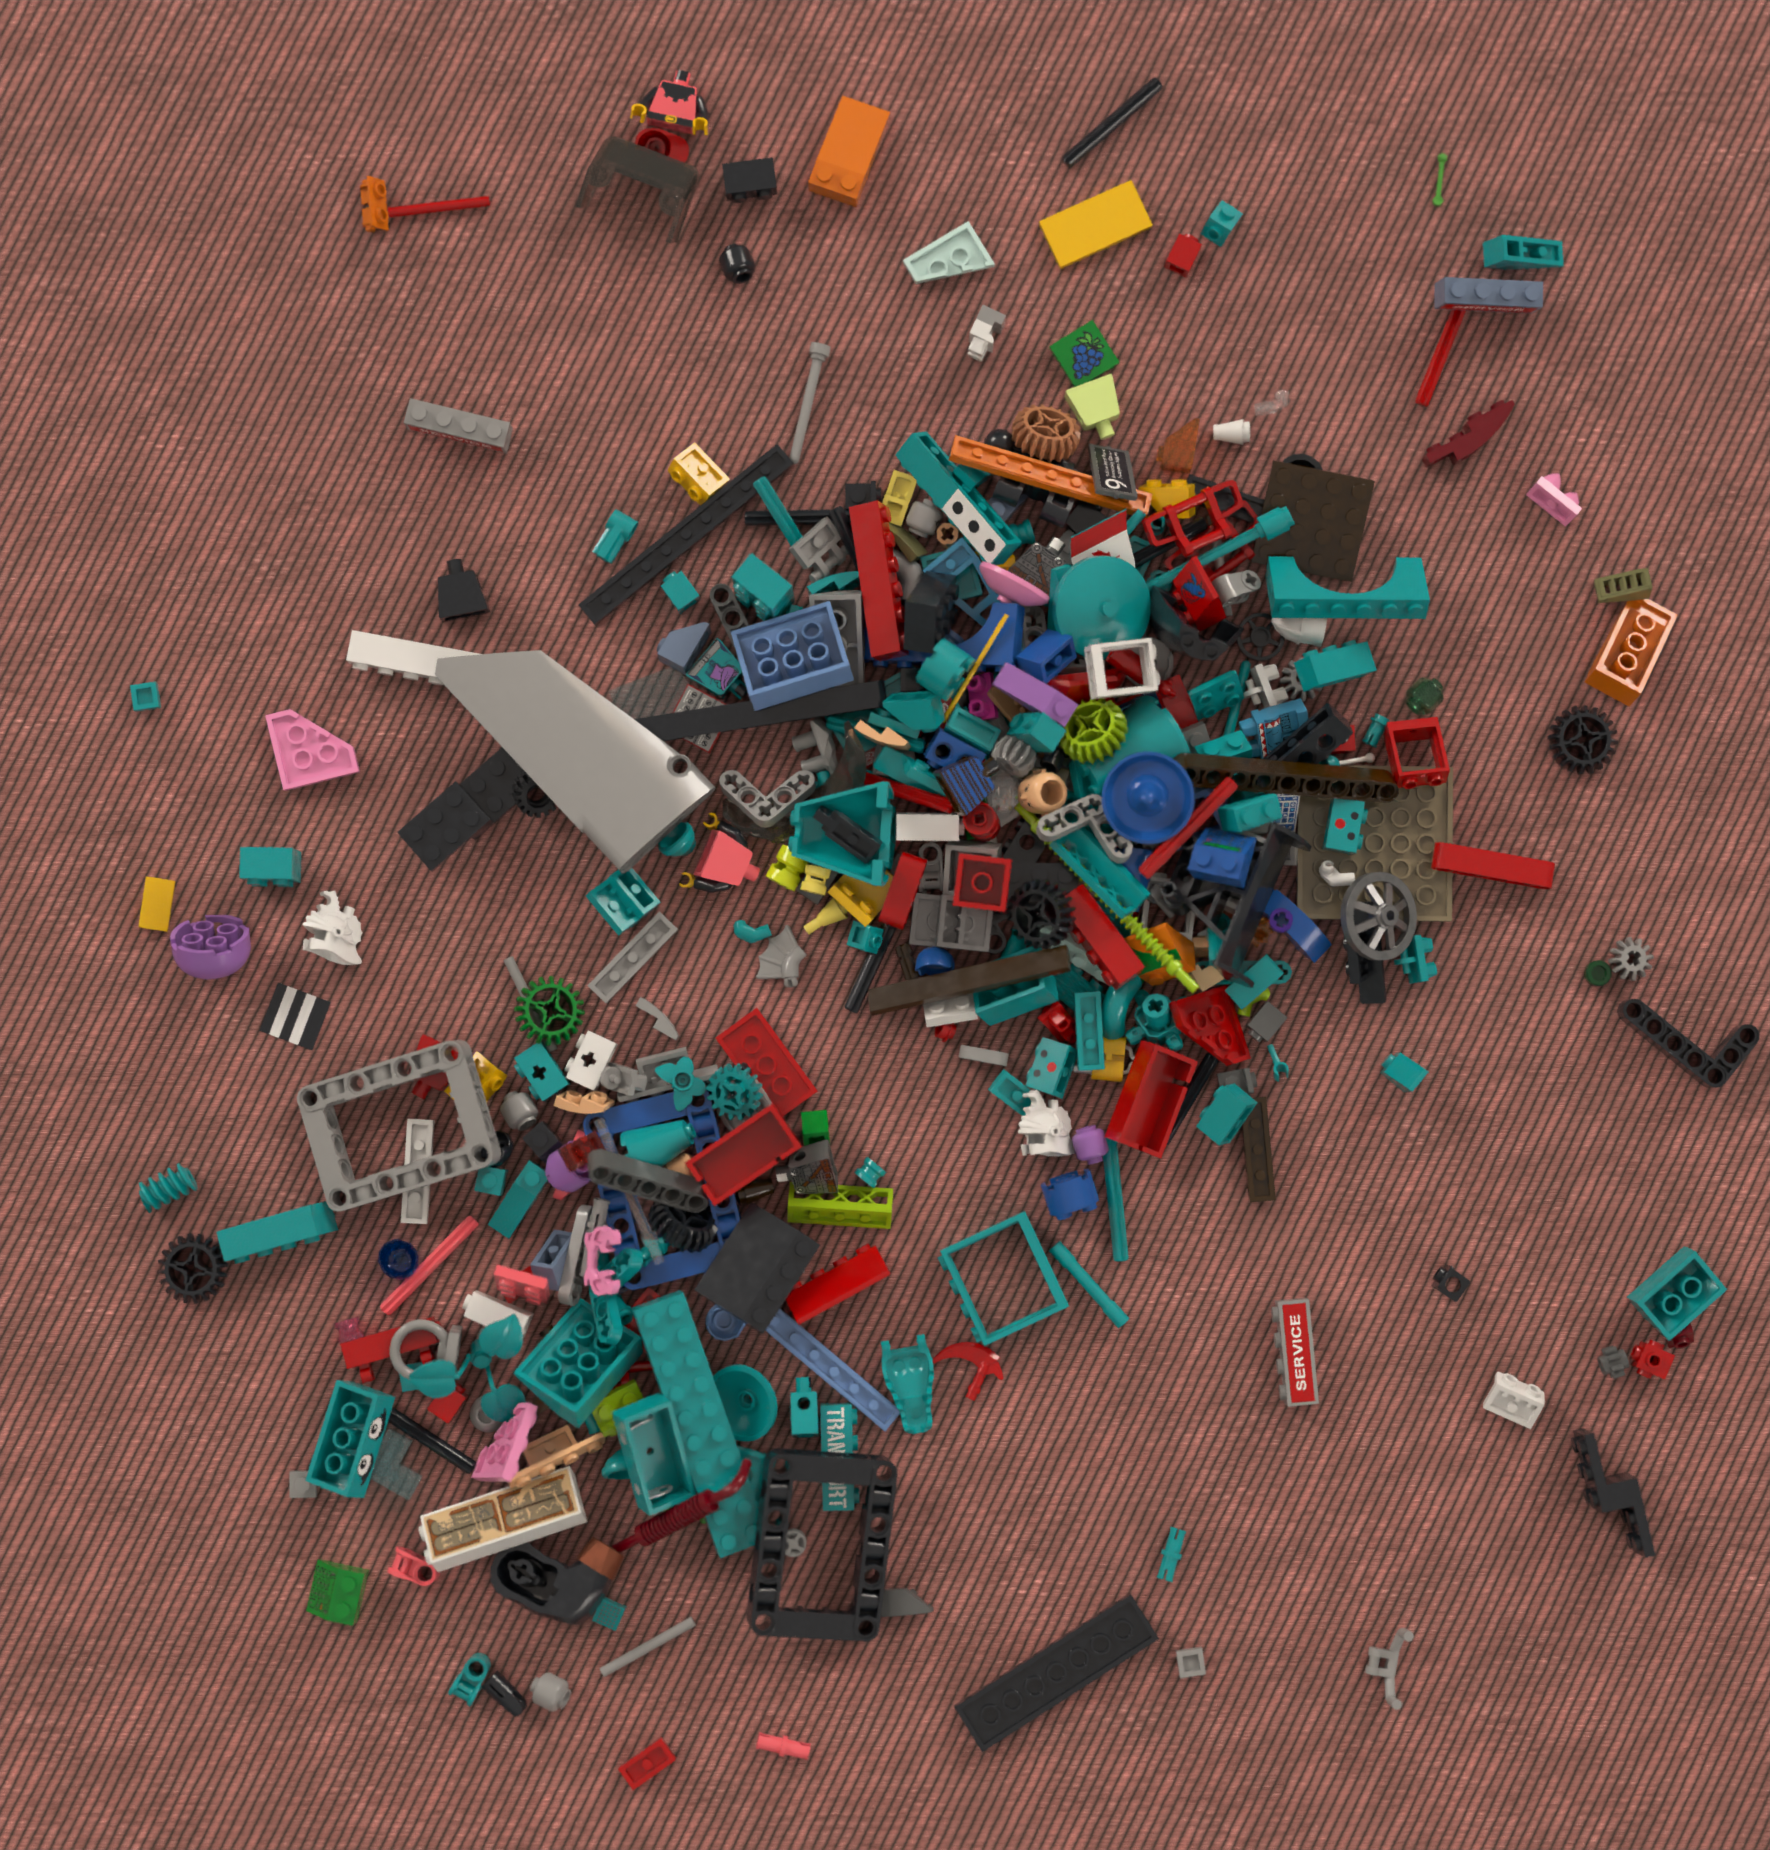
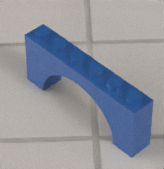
[864,603,1025,673]

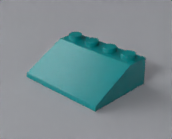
[514,1298,643,1428]

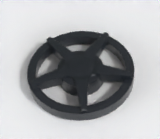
[1236,613,1285,661]

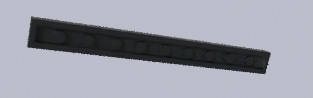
[578,444,794,626]

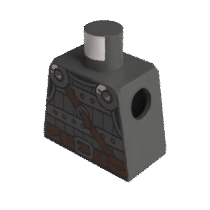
[1008,537,1066,596]
[776,1140,838,1194]

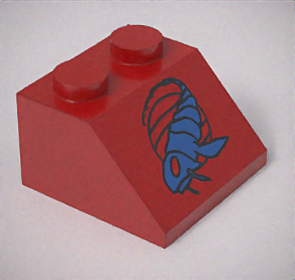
[1172,556,1226,632]

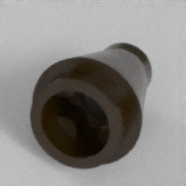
[735,1178,774,1205]

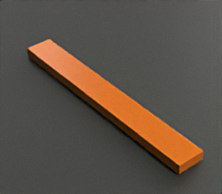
[948,435,1152,519]

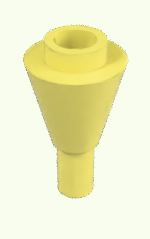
[804,898,848,934]

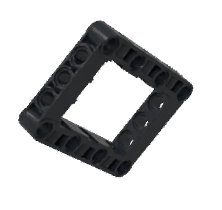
[746,1448,898,1642]

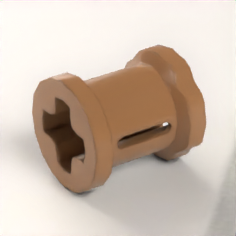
[937,523,963,550]

